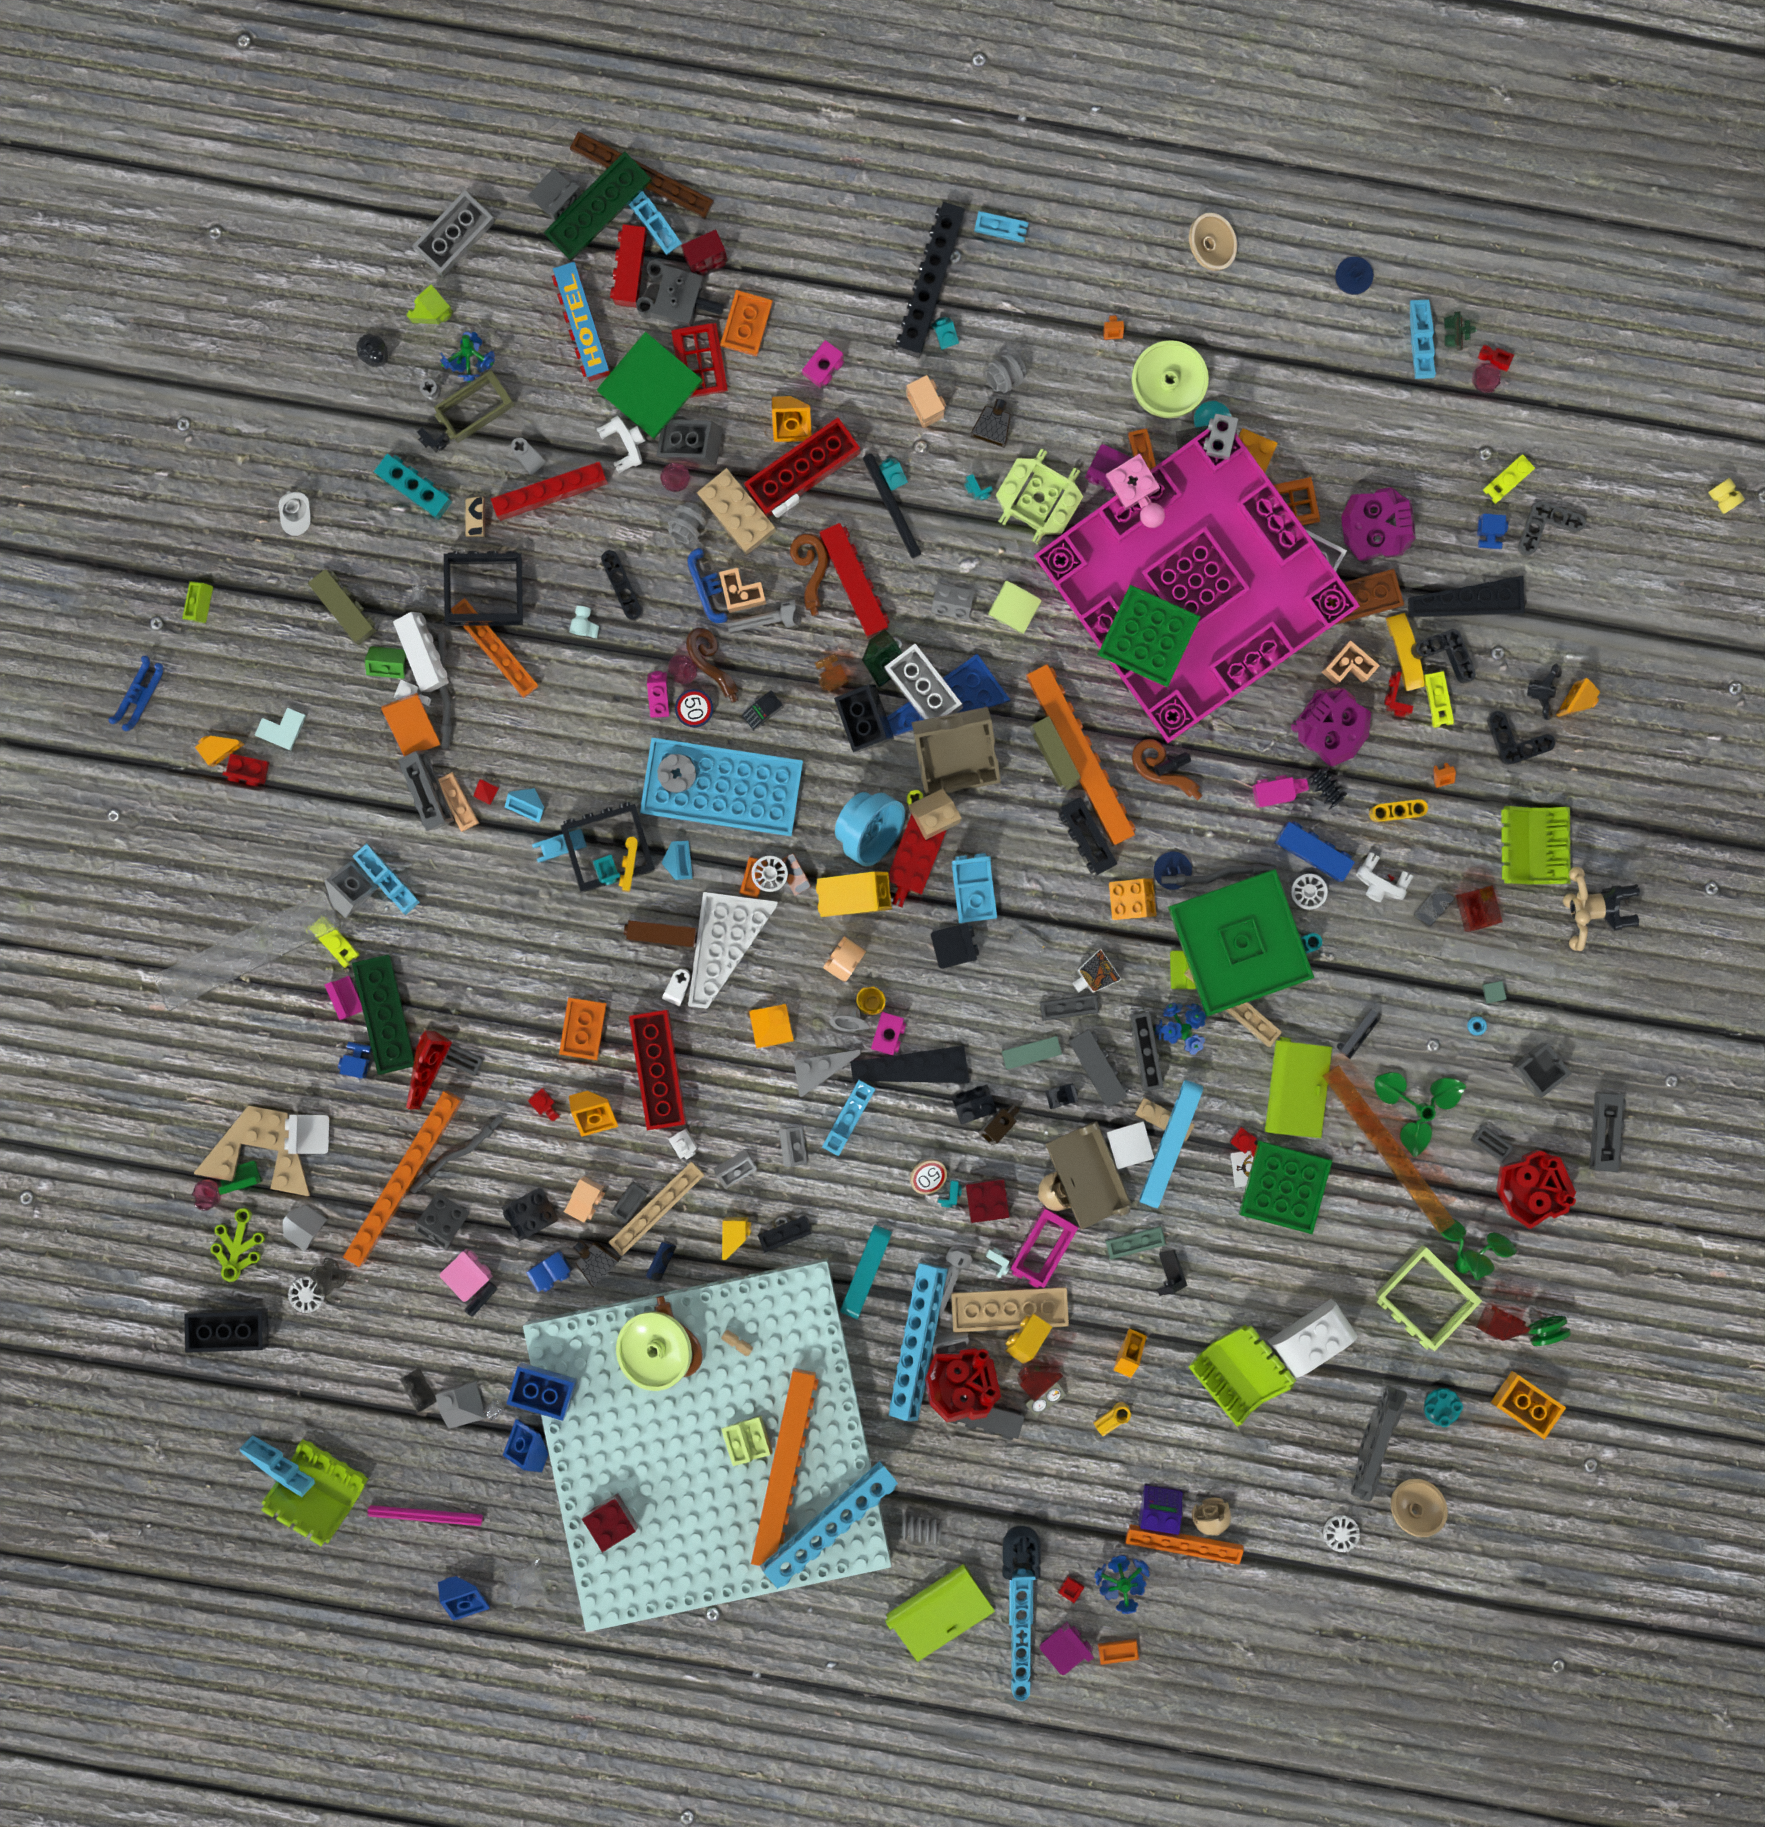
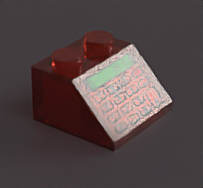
[1017,1365,1063,1402]

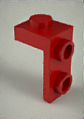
[1384,671,1414,717]

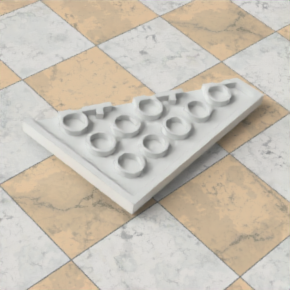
[688,892,778,1009]

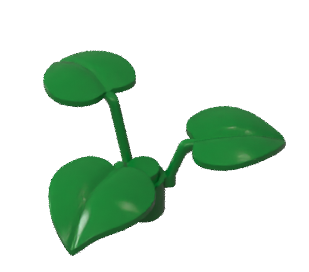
[1374,1072,1466,1157]
[1432,1216,1517,1281]

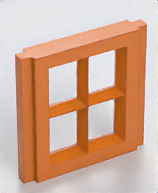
[1273,477,1320,526]

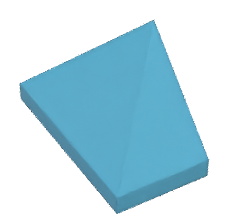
[505,788,544,823]
[662,841,693,880]

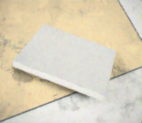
[1107,1121,1154,1169]

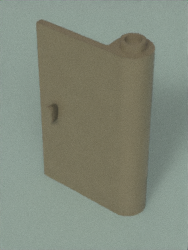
[1045,1121,1133,1230]

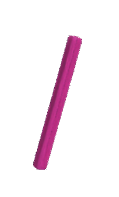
[368,1505,483,1526]

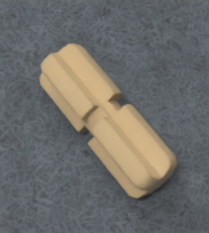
[721,1330,753,1356]

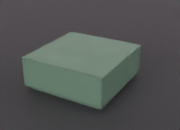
[1482,981,1506,1004]

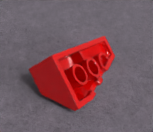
[406,1030,452,1110]

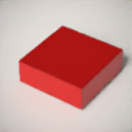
[1058,1576,1085,1603]

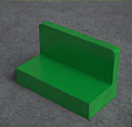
[218,1161,262,1195]

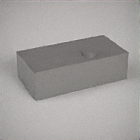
[412,190,495,277]

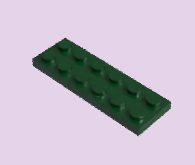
[543,152,652,261]
[352,954,415,1075]

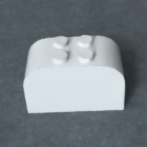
[1267,1299,1358,1378]

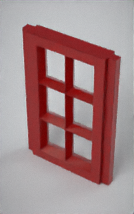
[671,323,728,398]

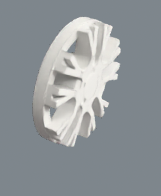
[752,856,788,892]
[1291,874,1328,910]
[288,1276,325,1313]
[1323,1515,1360,1552]

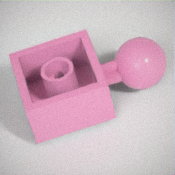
[1106,454,1165,528]

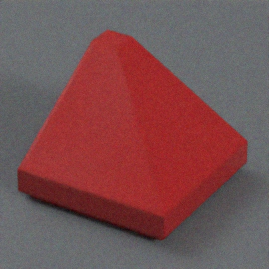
[473,779,499,805]

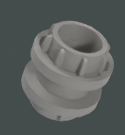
[985,354,1027,393]
[668,502,707,544]

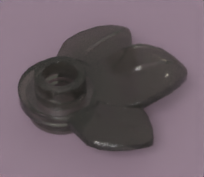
[308,1258,347,1296]

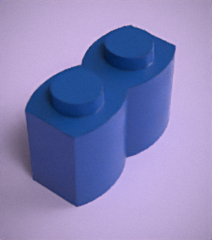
[526,1250,572,1292]

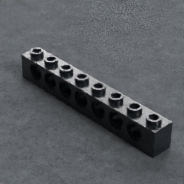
[895,202,965,359]

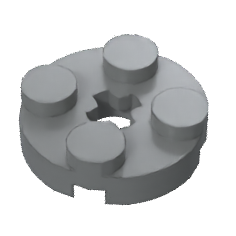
[657,754,696,793]

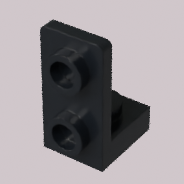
[1157,1249,1188,1296]

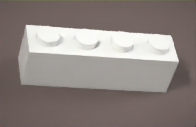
[393,612,449,692]

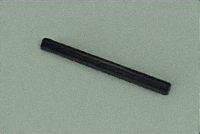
[863,454,921,558]

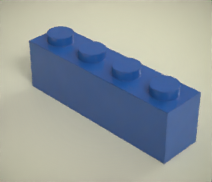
[1274,821,1355,882]

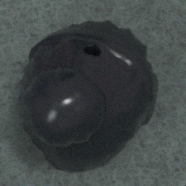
[356,334,388,367]

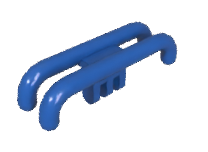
[687,548,728,624]
[108,656,164,731]

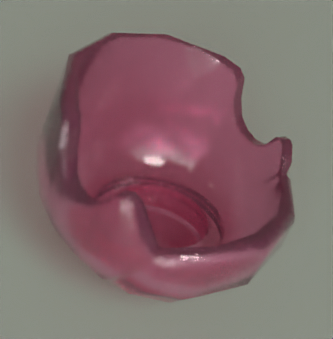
[1472,363,1501,393]
[660,463,690,492]
[668,654,698,685]
[192,1179,221,1211]

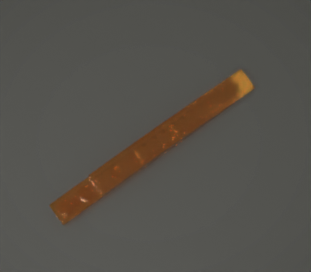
[1322,1065,1456,1234]

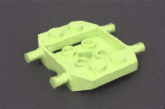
[996,449,1083,544]

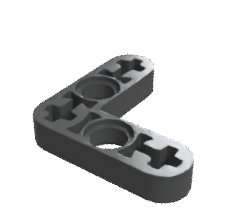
[1518,501,1586,556]

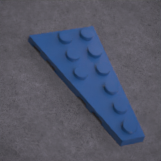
[887,654,1010,736]

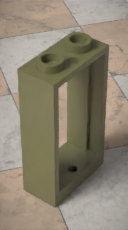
[434,370,515,443]
[1030,716,1081,790]

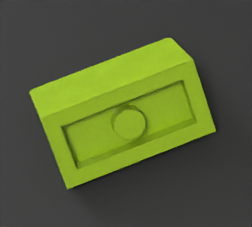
[1170,951,1196,989]

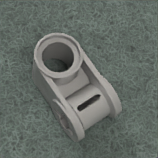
[511,438,546,475]

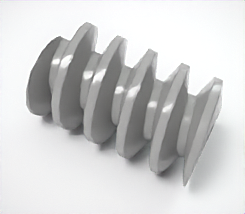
[901,1515,942,1545]

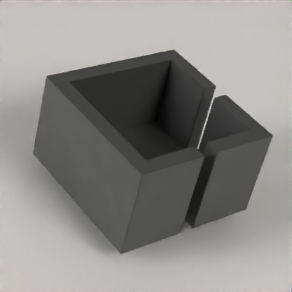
[1512,1043,1572,1098]

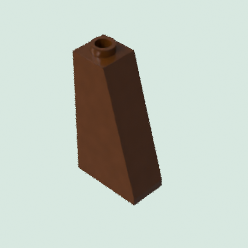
[624,920,698,947]

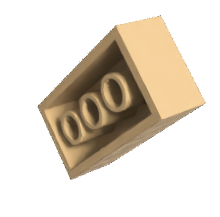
[697,468,776,555]

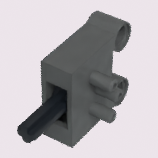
[636,260,724,327]

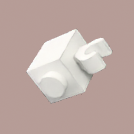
[393,680,432,706]
[668,1128,698,1160]

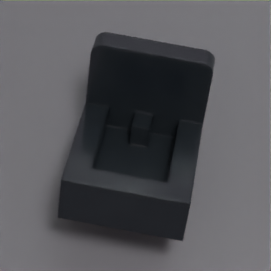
[417,427,449,453]
[1045,1083,1078,1109]

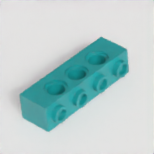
[374,454,452,520]

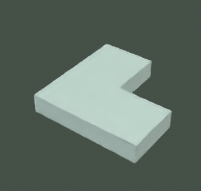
[255,708,306,751]

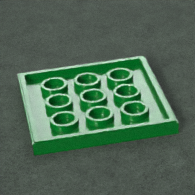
[596,332,703,439]
[1097,585,1201,688]
[1239,1140,1333,1235]

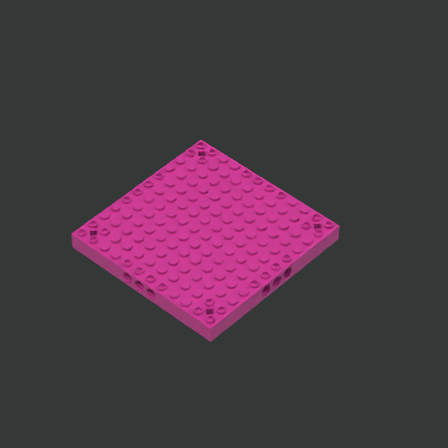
[1034,422,1360,744]

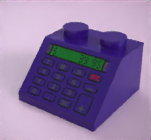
[1138,1485,1183,1535]

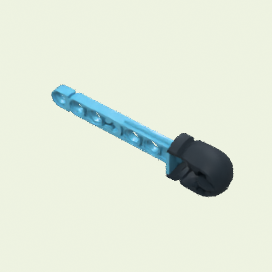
[1002,1526,1041,1701]

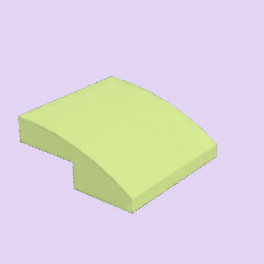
[988,581,1042,634]
[721,1416,773,1466]

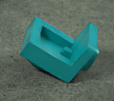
[932,317,959,350]
[879,458,908,491]
[964,474,993,501]
[592,854,621,885]
[937,1179,962,1208]

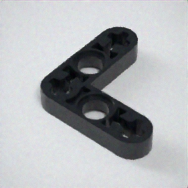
[1411,629,1476,684]
[1487,711,1556,765]

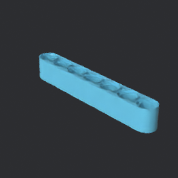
[1139,1080,1204,1209]

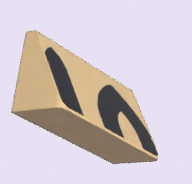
[466,497,485,537]

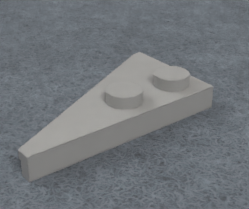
[794,1049,861,1097]

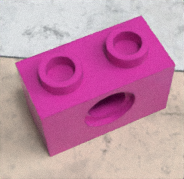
[802,340,844,388]
[871,1012,906,1055]

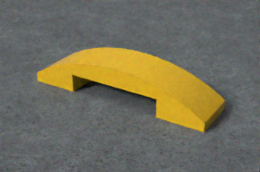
[1385,613,1425,692]

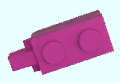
[1252,775,1309,808]

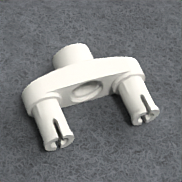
[596,416,646,474]
[1356,852,1413,902]

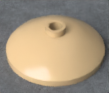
[1189,213,1237,271]
[1391,1479,1448,1537]

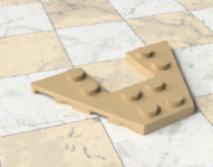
[194,1105,310,1196]

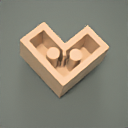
[719,568,766,613]
[1321,640,1380,685]
[564,1176,605,1223]

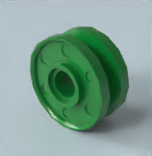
[1526,1316,1572,1346]

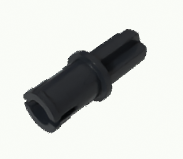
[1154,752,1191,777]
[465,1281,498,1317]

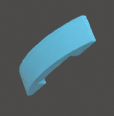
[822,1080,875,1156]

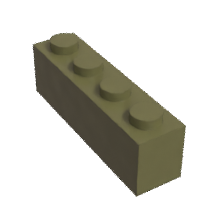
[308,569,377,645]

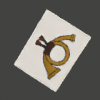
[1230,1150,1256,1188]

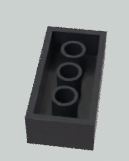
[184,1308,269,1353]

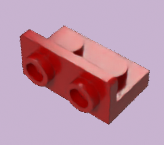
[222,754,269,787]

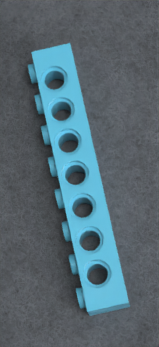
[889,1263,948,1421]
[760,1461,898,1589]

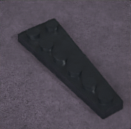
[1408,576,1525,618]
[850,1045,970,1083]

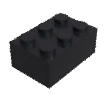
[834,684,894,752]

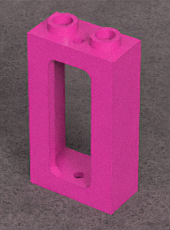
[1010,1207,1078,1288]

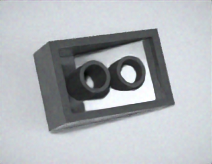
[656,420,723,465]

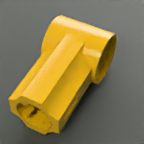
[1093,1402,1131,1436]

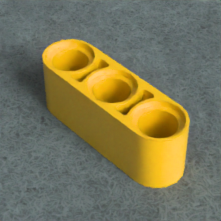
[1369,799,1428,822]

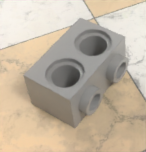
[1203,414,1238,460]

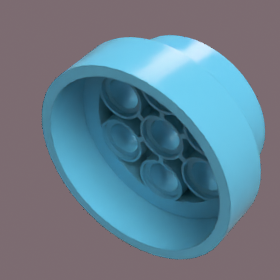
[835,792,905,866]

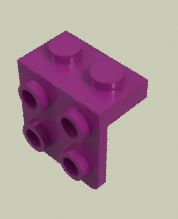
[1085,444,1132,494]
[1039,1621,1094,1675]

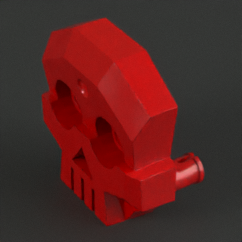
[1496,1150,1576,1229]
[925,1348,1001,1423]

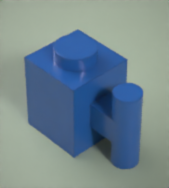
[1477,513,1508,549]
[338,1041,372,1079]

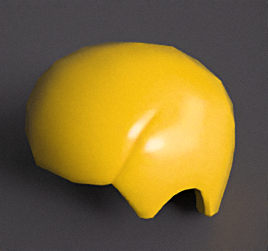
[856,986,886,1016]

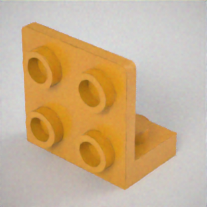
[1109,878,1157,920]

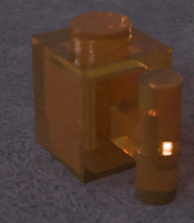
[814,653,849,693]

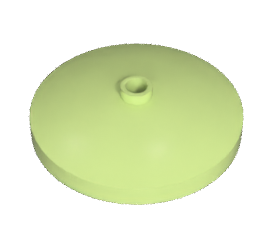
[1131,341,1209,418]
[616,1311,692,1391]

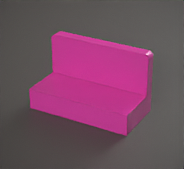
[324,976,363,1020]

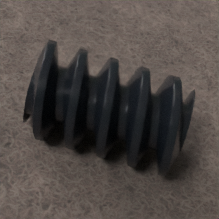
[1307,767,1347,810]

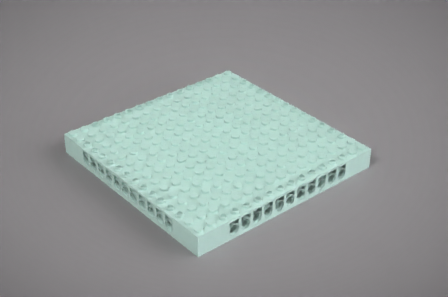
[523,1258,891,1632]

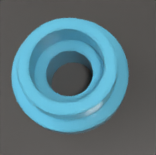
[1467,1016,1487,1036]

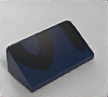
[646,1240,676,1280]

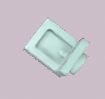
[985,1247,1011,1278]

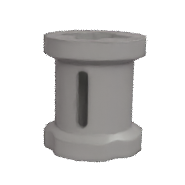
[420,379,440,400]

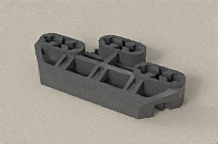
[1351,1386,1407,1502]

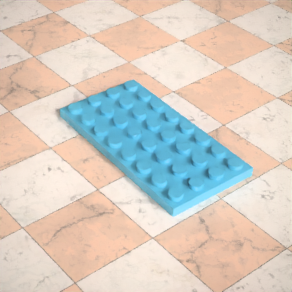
[640,738,803,837]

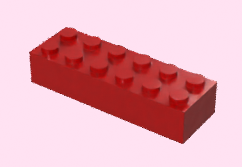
[744,417,861,518]
[629,1009,687,1131]

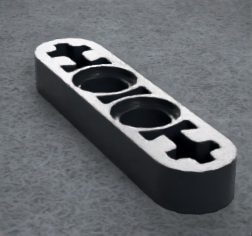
[601,550,642,621]

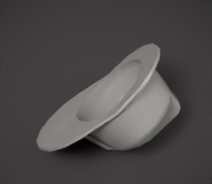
[830,1005,870,1032]

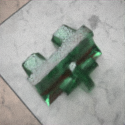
[1444,311,1476,351]

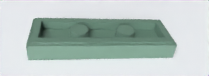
[1001,1036,1062,1070]
[1105,1226,1166,1260]

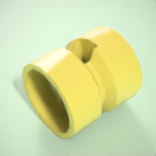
[1708,478,1745,514]

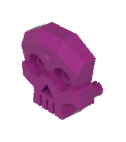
[1341,487,1416,562]
[1291,687,1371,766]

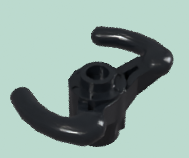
[1527,663,1562,720]

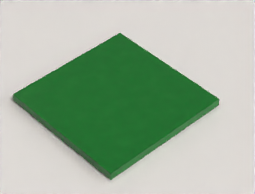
[1168,869,1314,1017]

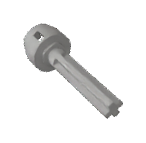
[727,599,801,632]
[939,1245,973,1318]

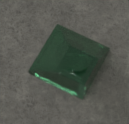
[862,629,902,687]

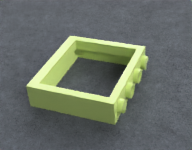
[1375,1245,1482,1351]

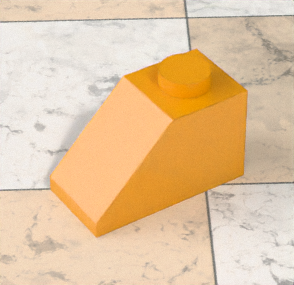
[195,736,244,767]
[1113,1328,1147,1378]

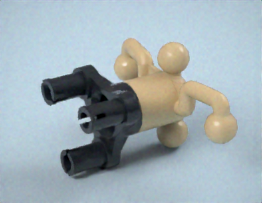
[1563,867,1640,951]

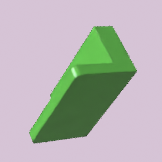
[365,646,407,679]

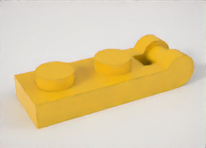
[619,837,638,892]

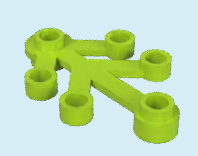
[210,1208,265,1282]

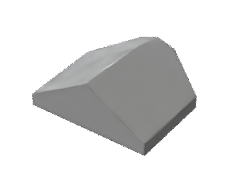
[283,1205,328,1251]

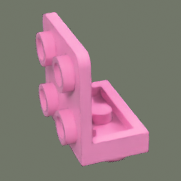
[440,1249,493,1302]

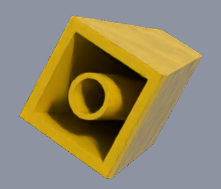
[816,872,892,917]

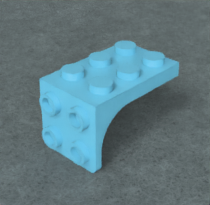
[951,853,997,923]

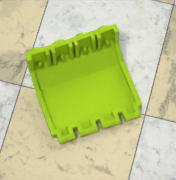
[1501,806,1571,885]
[1188,1324,1296,1427]
[261,1439,369,1547]

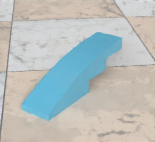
[629,191,682,255]
[1409,299,1436,379]
[352,844,420,915]
[239,1435,315,1497]

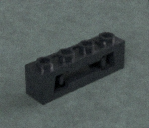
[1058,797,1117,876]

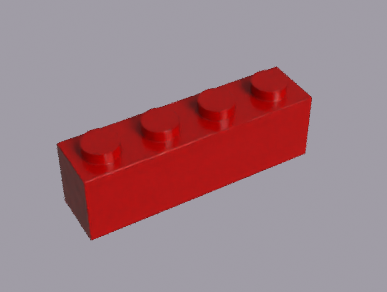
[610,224,647,308]

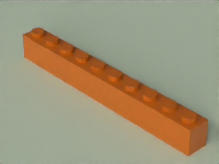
[1026,664,1136,846]
[343,1090,464,1267]
[751,1368,819,1566]

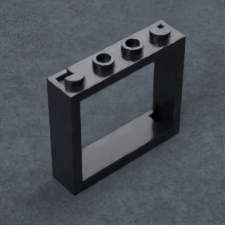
[444,551,523,626]
[560,802,655,893]

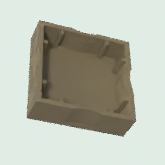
[911,707,1001,797]

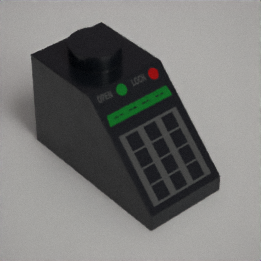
[742,690,784,731]

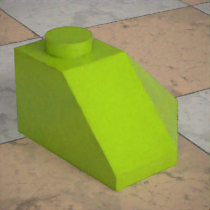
[406,284,453,324]

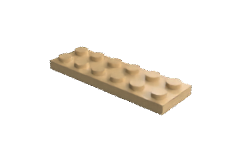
[951,1287,1069,1332]

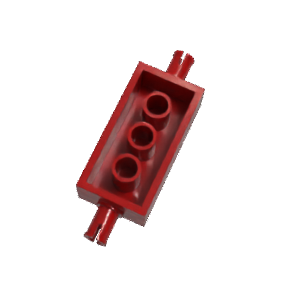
[888,814,946,908]

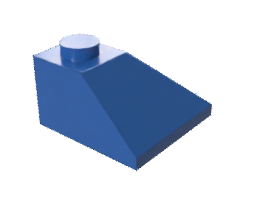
[503,1419,548,1473]
[438,1576,490,1621]

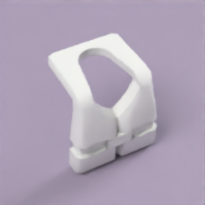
[772,494,800,518]

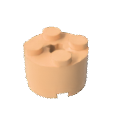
[823,936,866,982]

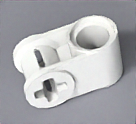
[662,968,691,1006]

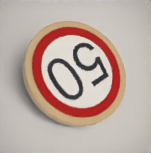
[910,1159,947,1195]

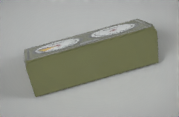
[1024,1379,1067,1418]

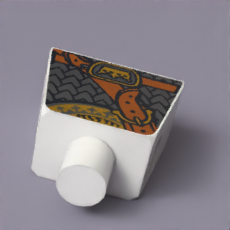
[1072,949,1121,993]

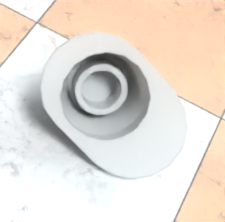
[278,491,310,536]

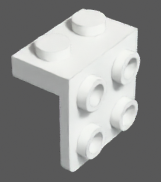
[284,1115,329,1154]

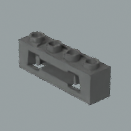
[398,750,454,831]
[1589,1092,1626,1172]

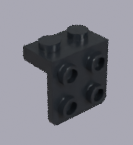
[931,922,980,969]
[502,1188,558,1241]

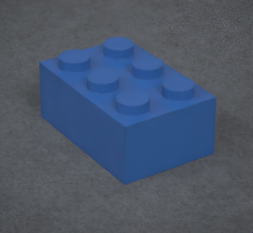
[506,1362,577,1421]

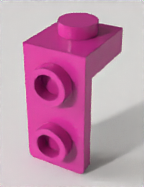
[647,671,669,718]

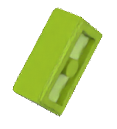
[182,582,213,623]

